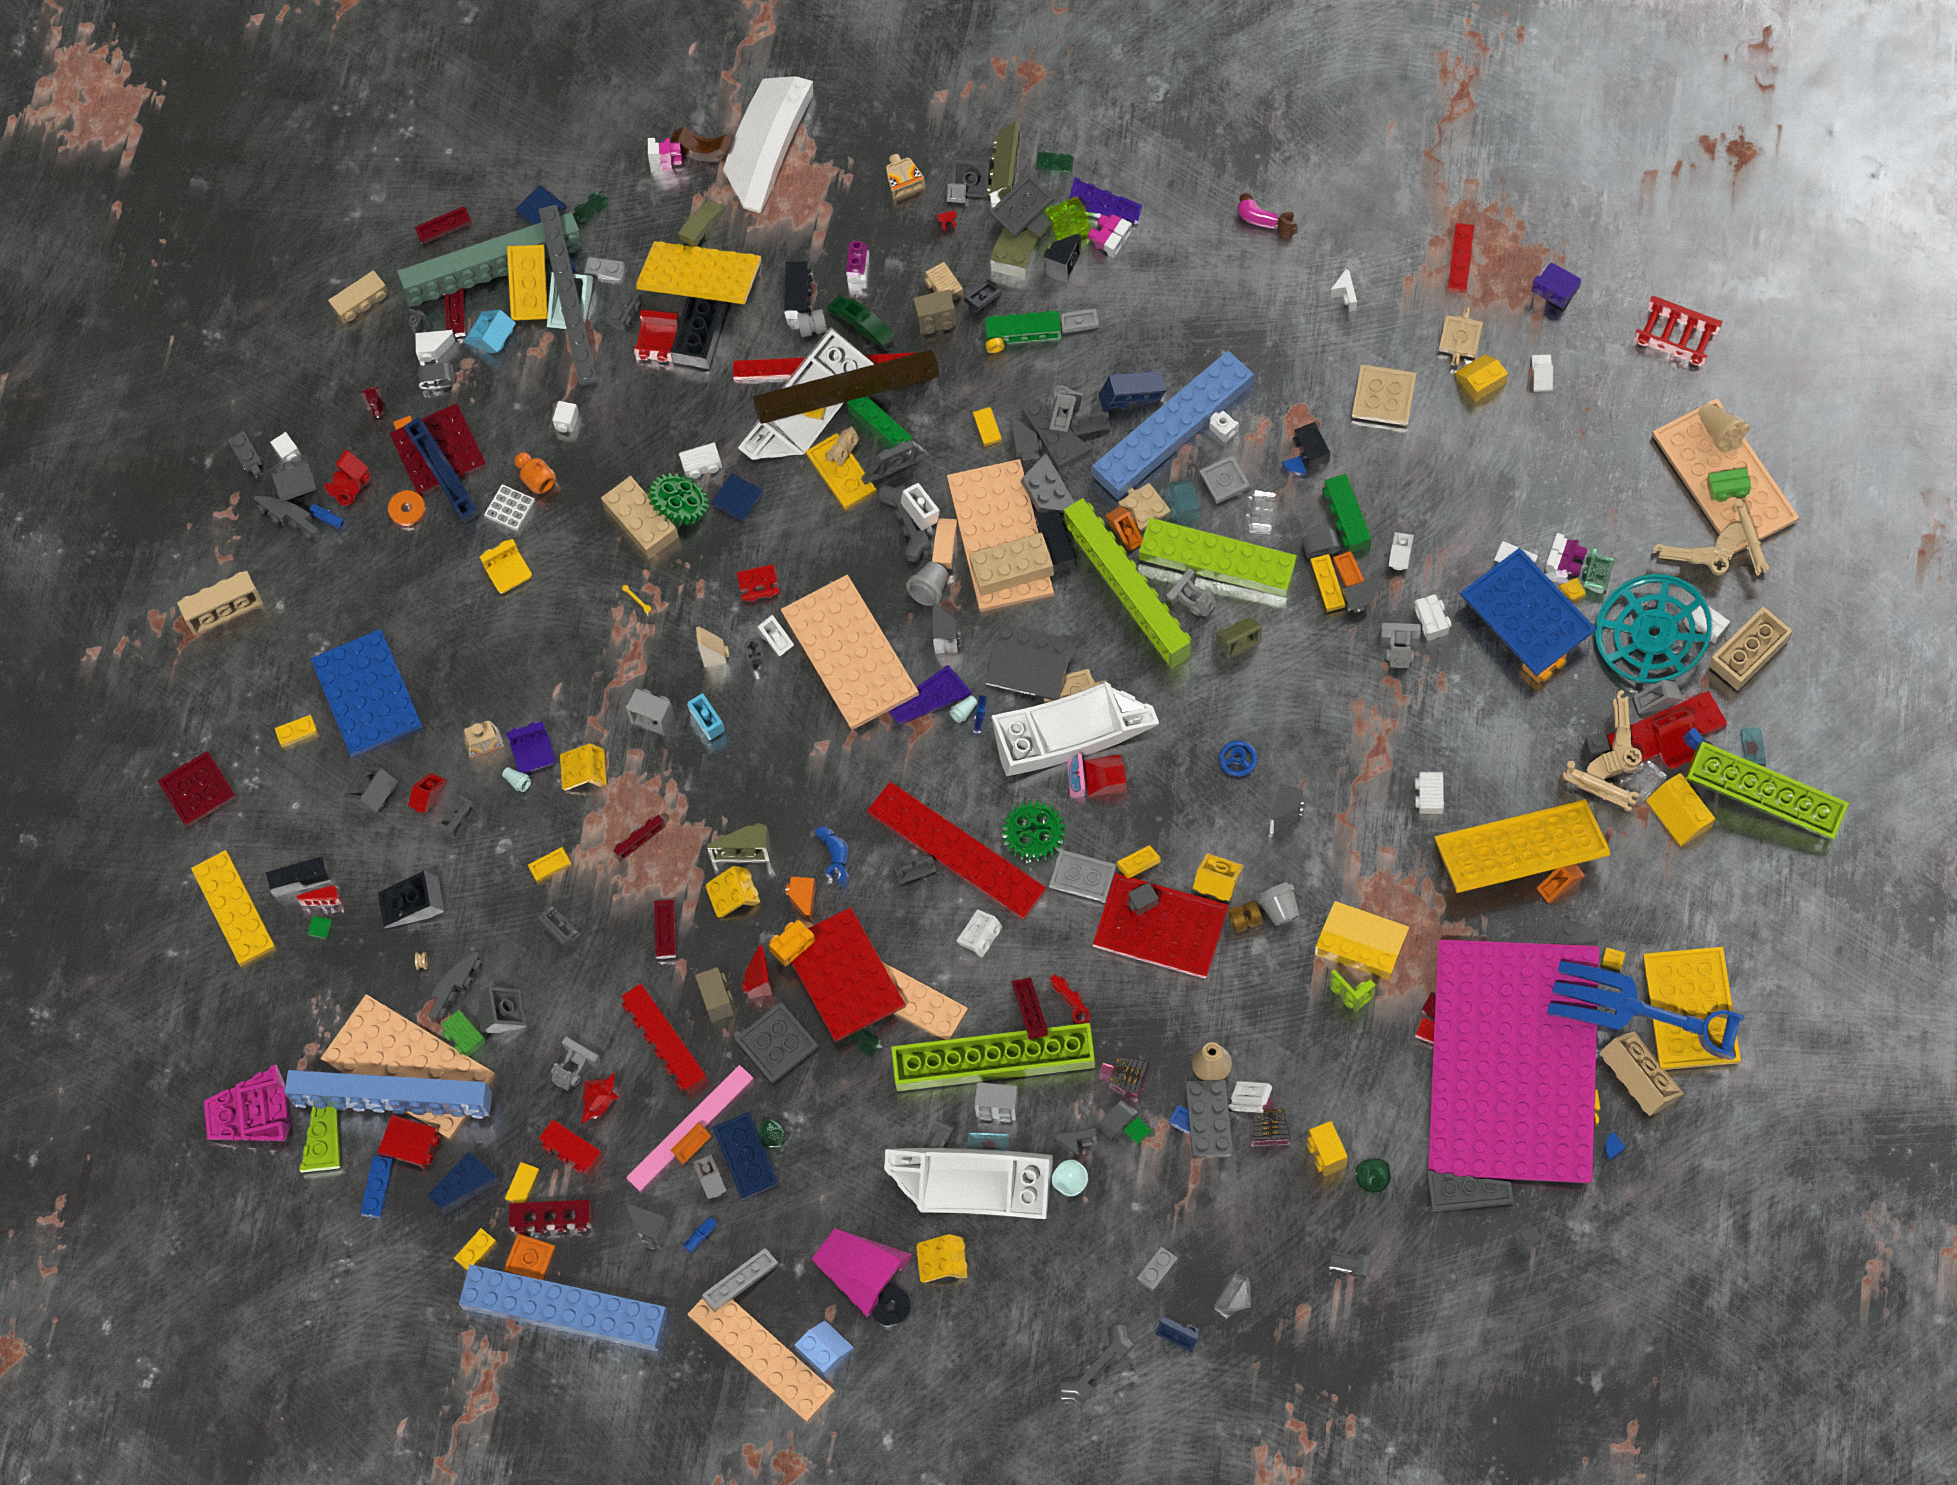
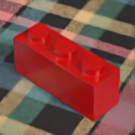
[539,1120,604,1176]

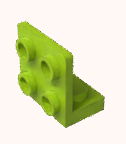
[1330,969,1376,1012]

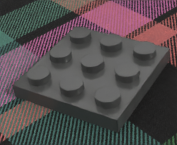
[735,1002,819,1084]

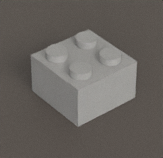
[626,689,675,736]
[975,1082,1019,1122]

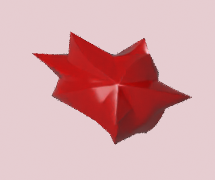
[581,1072,620,1124]

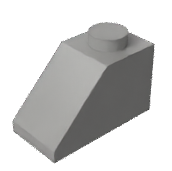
[1633,680,1682,714]
[693,1154,726,1199]

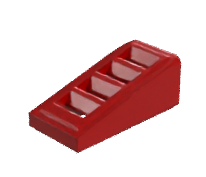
[297,885,341,906]

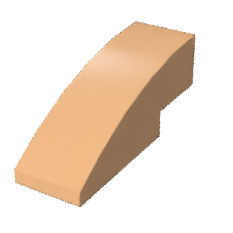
[932,518,957,569]

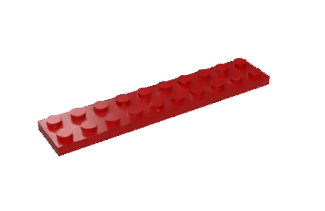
[867,781,1047,920]

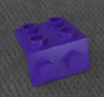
[1531,263,1581,309]
[506,721,556,774]

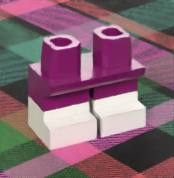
[846,241,869,284]
[1545,533,1587,578]

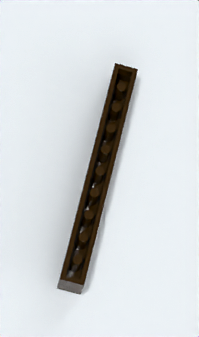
[753,349,940,424]

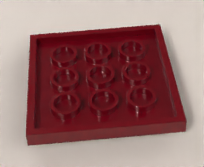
[389,403,487,496]

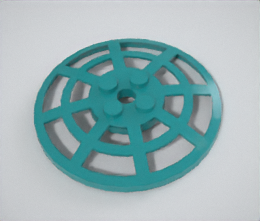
[1595,574,1712,684]

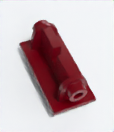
[360,387,386,417]

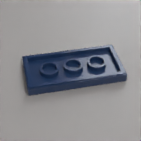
[712,1112,779,1201]

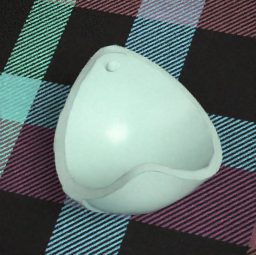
[1052,1160,1088,1196]

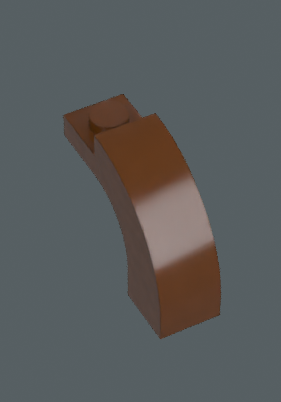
[670,127,731,162]

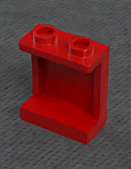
[634,310,679,362]
[1650,708,1695,769]
[378,1115,440,1170]

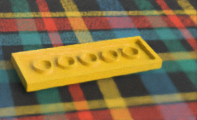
[191,850,276,966]

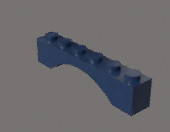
[403,417,481,524]

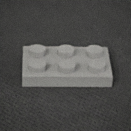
[1049,849,1117,903]

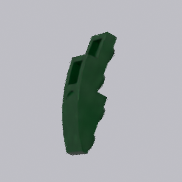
[827,295,896,348]

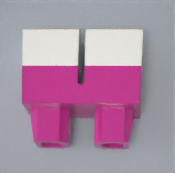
[648,138,682,171]
[1088,214,1132,259]

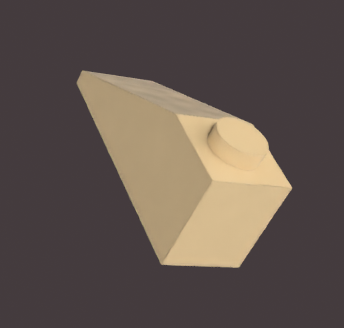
[696,627,730,667]

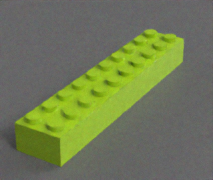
[1064,498,1191,669]
[891,1023,1095,1091]

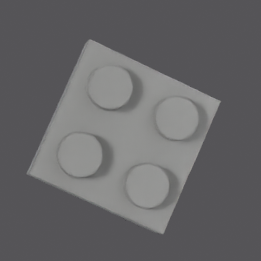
[1199,455,1250,504]

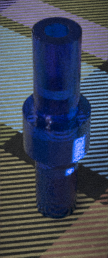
[973,695,987,734]

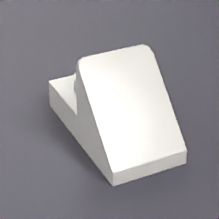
[1330,269,1357,312]
[1531,355,1553,392]
[757,615,794,657]

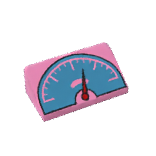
[1067,753,1085,797]

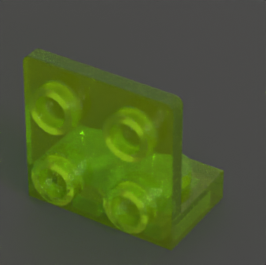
[1044,196,1091,241]

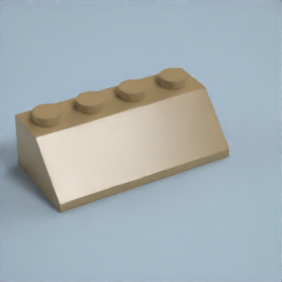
[1600,1031,1684,1116]

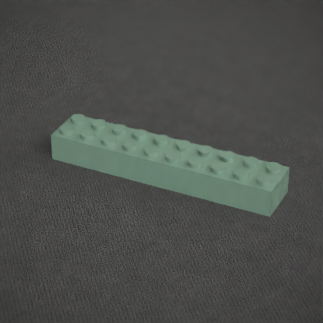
[397,212,582,307]

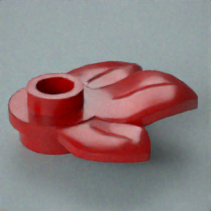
[324,471,360,506]

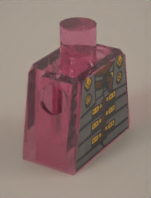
[1100,1057,1149,1102]
[1251,1098,1290,1147]

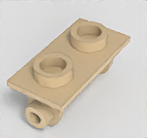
[826,426,860,467]

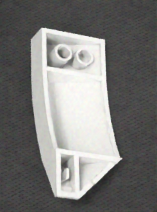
[723,76,813,213]
[738,327,874,460]
[991,681,1159,777]
[884,1148,1053,1219]

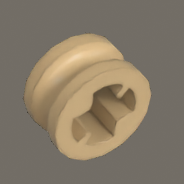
[415,952,428,970]

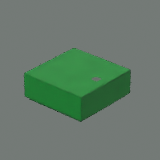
[307,916,333,940]
[1123,1117,1152,1145]

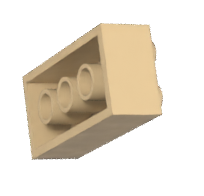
[601,476,679,559]
[969,533,1054,596]
[177,570,263,636]
[1709,606,1793,691]

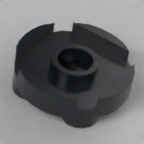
[871,1285,911,1327]

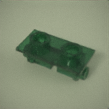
[1037,150,1075,173]
[573,190,609,224]
[849,1026,883,1057]

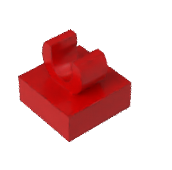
[936,210,957,230]

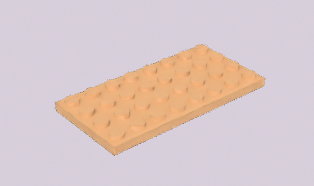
[1652,398,1799,555]
[947,459,1054,612]
[781,574,919,731]
[320,994,496,1141]

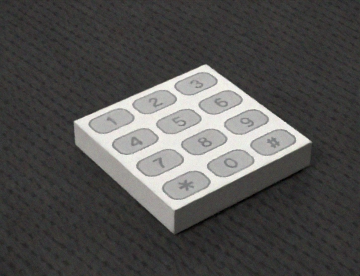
[484,484,536,532]

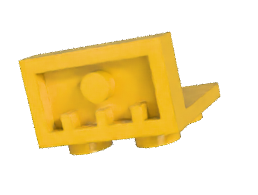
[560,743,607,790]

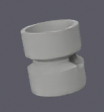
[797,309,827,338]

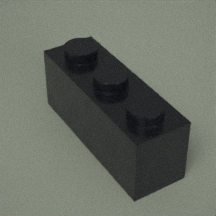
[784,261,813,319]
[1036,510,1078,573]
[266,856,331,897]

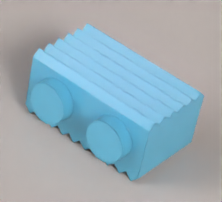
[688,694,725,740]

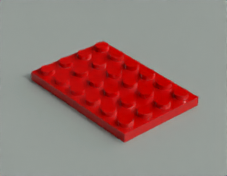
[1092,873,1229,979]
[791,907,906,1042]

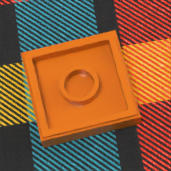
[503,1233,556,1280]

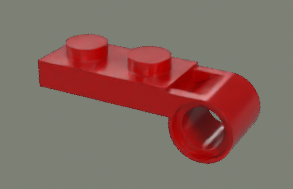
[1049,974,1090,1025]

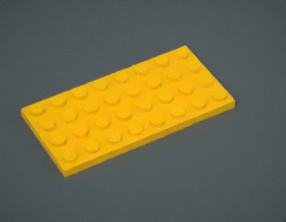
[1434,799,1610,893]

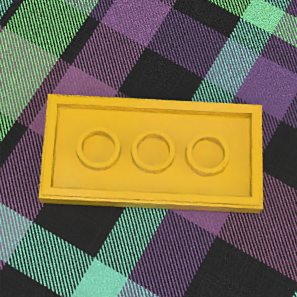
[506,245,548,320]
[805,433,877,510]

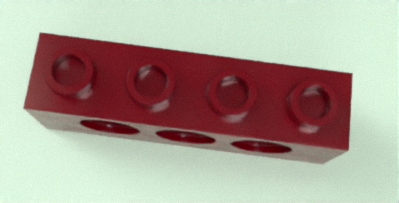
[509,1199,592,1234]

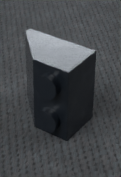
[1044,234,1081,283]

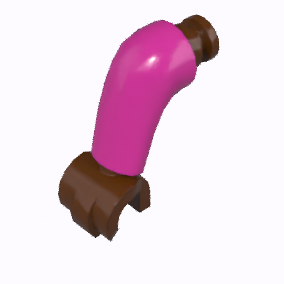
[1237,193,1298,239]

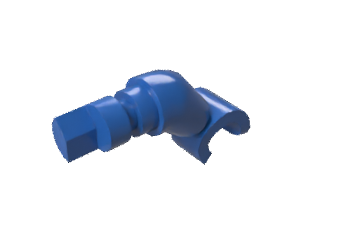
[814,825,849,887]

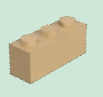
[328,270,389,324]

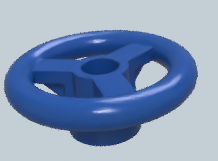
[1219,740,1258,777]

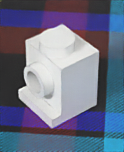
[1209,411,1239,443]

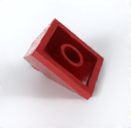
[1082,754,1127,797]
[742,945,772,999]

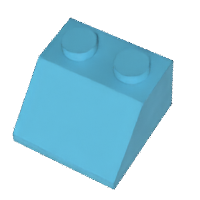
[464,310,516,353]

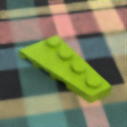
[299,1106,341,1173]

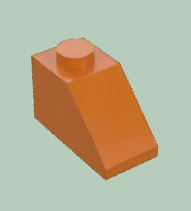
[1105,506,1143,552]
[1537,864,1585,903]
[786,876,816,922]

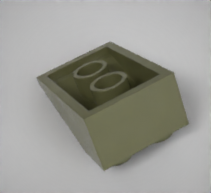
[990,228,1040,279]
[707,823,770,861]

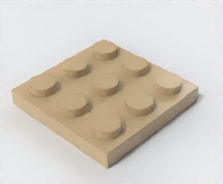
[1352,364,1417,426]

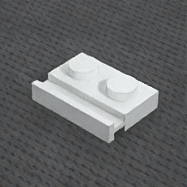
[1228,1081,1272,1113]

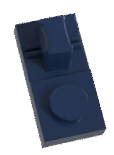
[1156,1316,1199,1352]

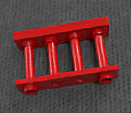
[1634,295,1723,367]

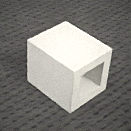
[552,401,579,432]
[270,432,301,463]

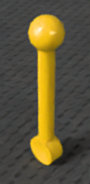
[622,585,651,613]

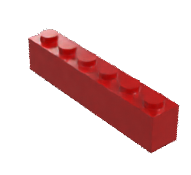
[621,983,708,1095]

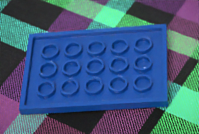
[1460,548,1596,677]
[310,629,422,757]

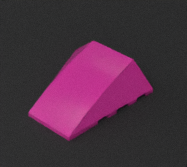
[204,1064,291,1141]
[812,1228,913,1317]

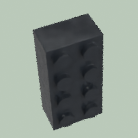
[671,296,728,369]

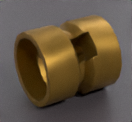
[1228,900,1263,933]

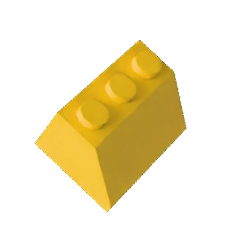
[1646,773,1715,847]

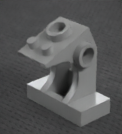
[1049,385,1083,432]
[1166,568,1217,617]
[1381,623,1421,668]
[551,1037,601,1091]

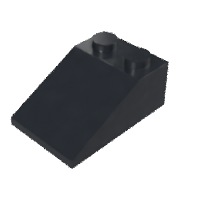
[378,871,444,928]

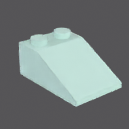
[547,272,593,329]

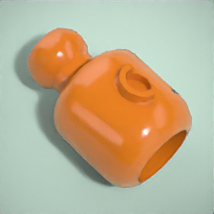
[514,452,556,494]

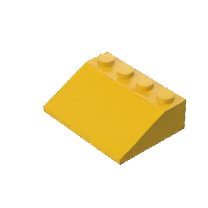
[1315,901,1410,981]

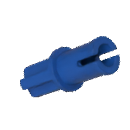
[309,504,345,530]
[682,1217,717,1254]

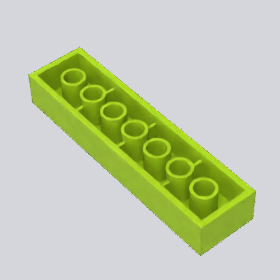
[1139,517,1297,598]
[1684,741,1849,840]

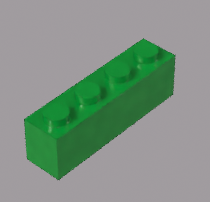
[985,310,1061,344]
[847,396,913,449]
[1322,474,1372,552]

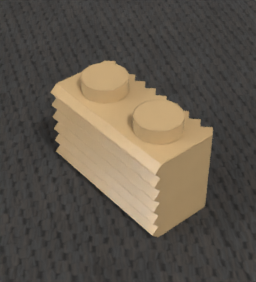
[924,261,963,302]

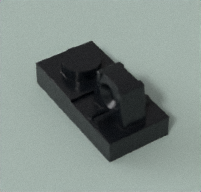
[964,279,1002,314]

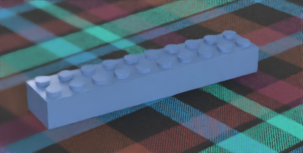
[1092,350,1254,500]
[285,1070,492,1119]
[459,1265,668,1352]

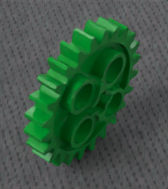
[648,473,709,525]
[1002,800,1065,862]

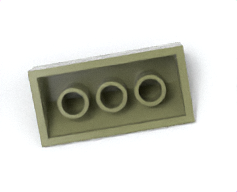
[987,122,1021,203]

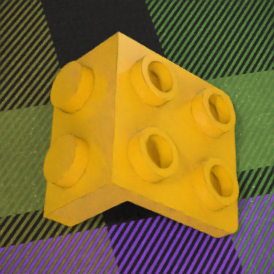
[479,538,532,594]
[706,866,760,918]
[916,1234,967,1283]

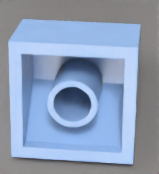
[795,1320,854,1378]

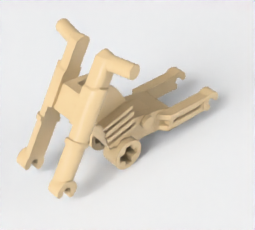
[1652,499,1769,576]
[1560,690,1642,812]

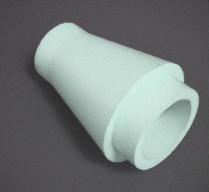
[950,696,978,723]
[502,767,531,792]

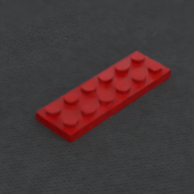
[1606,691,1727,772]

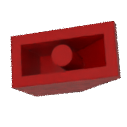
[336,449,372,490]
[408,773,447,813]

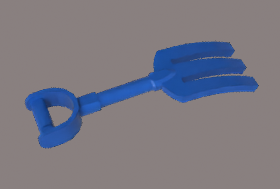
[1547,961,1744,1060]

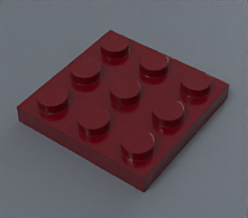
[157,751,237,828]

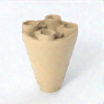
[1698,404,1751,452]
[1192,1042,1232,1081]

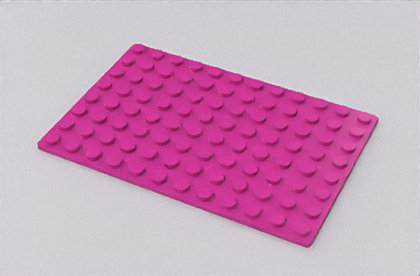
[1428,940,1599,1183]

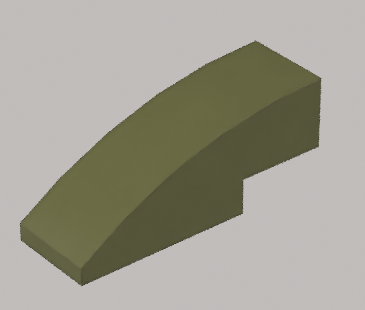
[678,200,725,247]

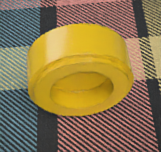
[985,338,1005,353]

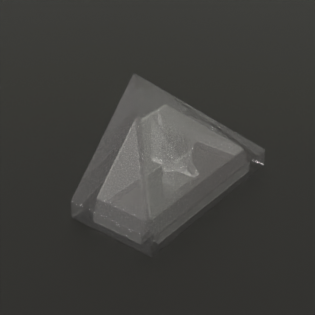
[1214,1273,1251,1313]

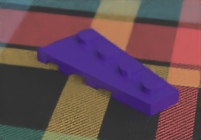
[1067,177,1142,224]
[888,665,972,726]

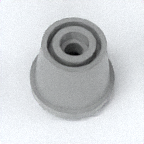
[906,561,949,606]
[1257,882,1300,927]

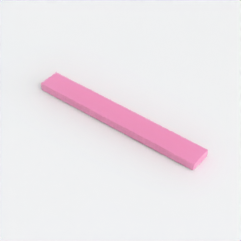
[626,1065,754,1193]

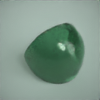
[759,1117,785,1148]
[1355,1158,1391,1193]

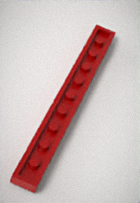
[733,352,918,381]

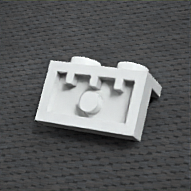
[957,909,1002,958]

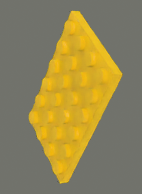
[636,241,761,304]
[1643,947,1741,1070]

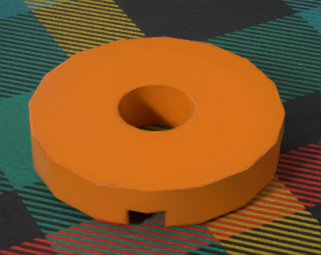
[388,490,426,527]

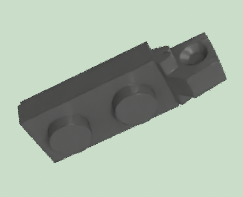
[228,431,263,479]

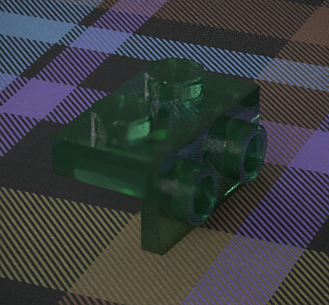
[1581,548,1614,595]

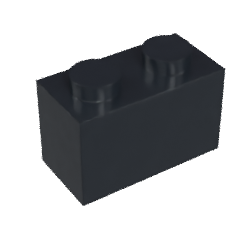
[1292,422,1330,469]

